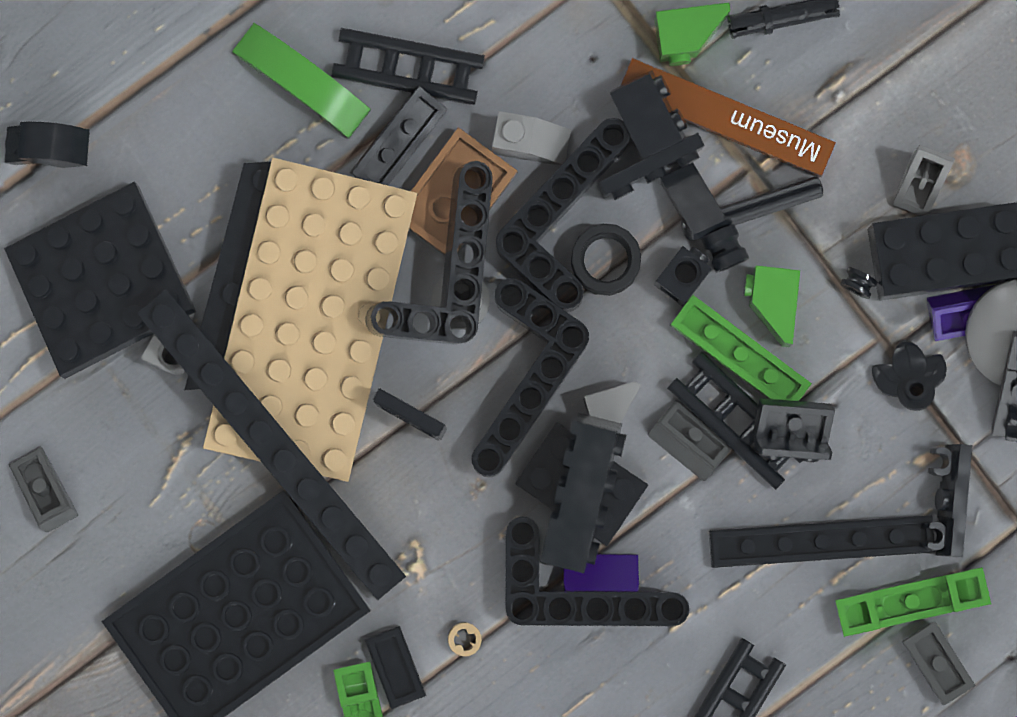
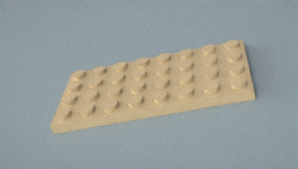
[203,157,417,482]

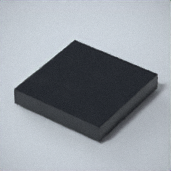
[373,388,447,441]

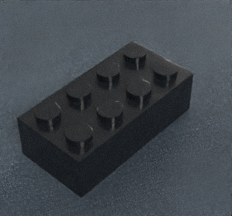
[867,202,1017,301]

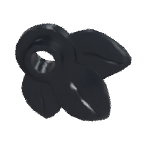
[872,340,947,411]

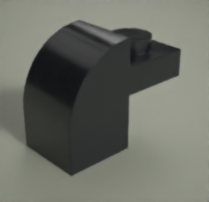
[4,121,90,168]

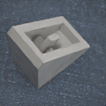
[893,145,955,216]
[583,381,641,423]

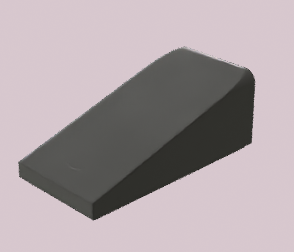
[9,447,78,533]

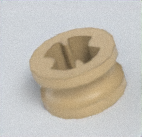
[448,622,482,656]

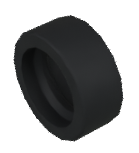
[571,223,641,296]

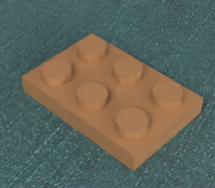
[409,127,518,255]

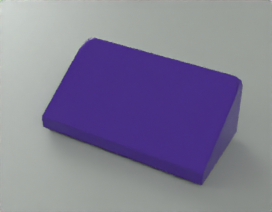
[927,285,995,341]
[564,554,639,592]

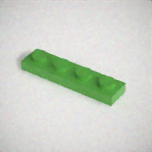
[670,295,812,401]

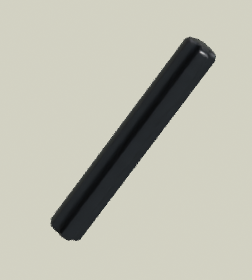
[682,176,823,240]

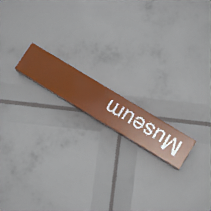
[621,58,836,178]

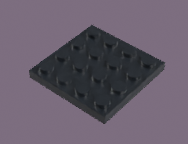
[4,181,196,379]

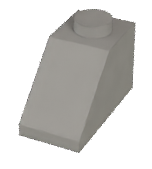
[492,111,571,166]

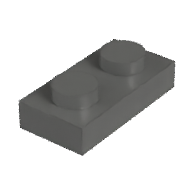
[902,622,976,706]

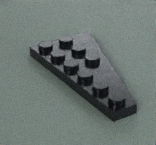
[184,162,271,390]

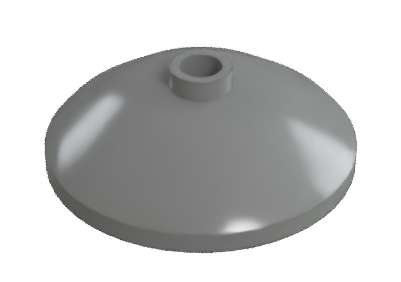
[965,279,1017,385]

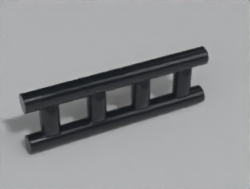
[331,27,485,105]
[667,352,803,490]
[694,638,786,717]

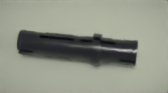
[727,0,840,39]

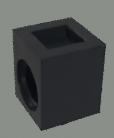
[654,246,712,307]

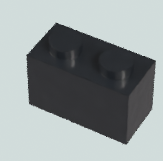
[610,70,687,159]

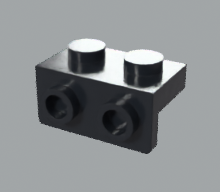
[752,398,835,462]

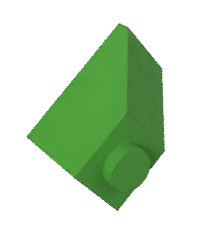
[654,3,730,66]
[744,265,800,347]

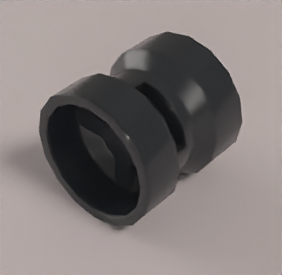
[701,224,749,273]

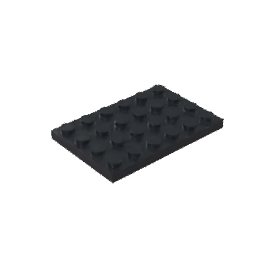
[101,490,371,717]

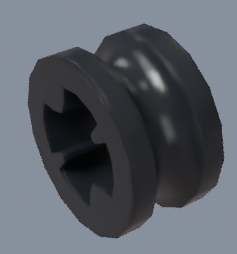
[840,267,878,299]

